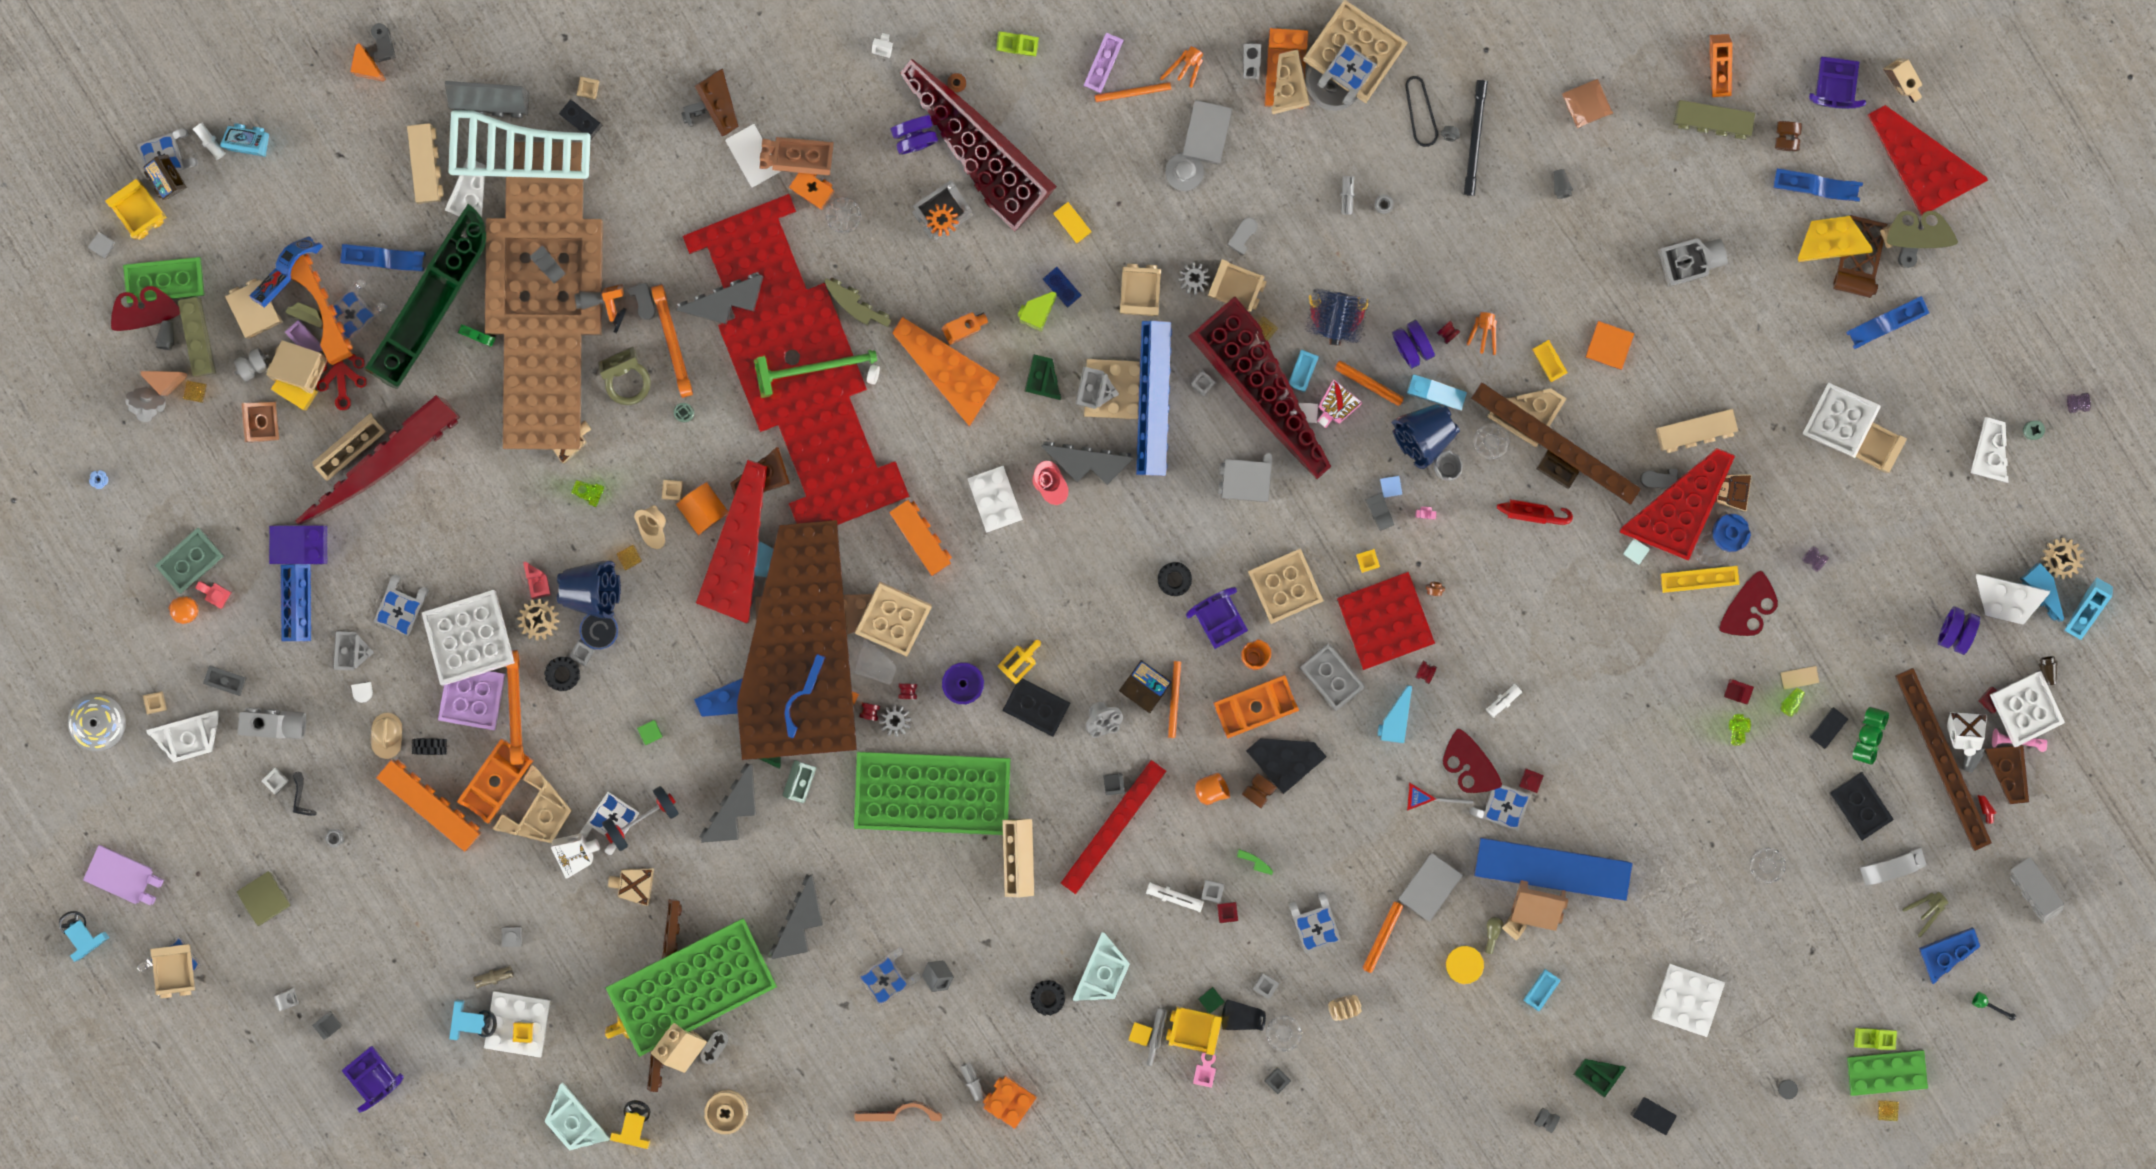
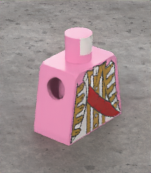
[1317,380,1362,428]

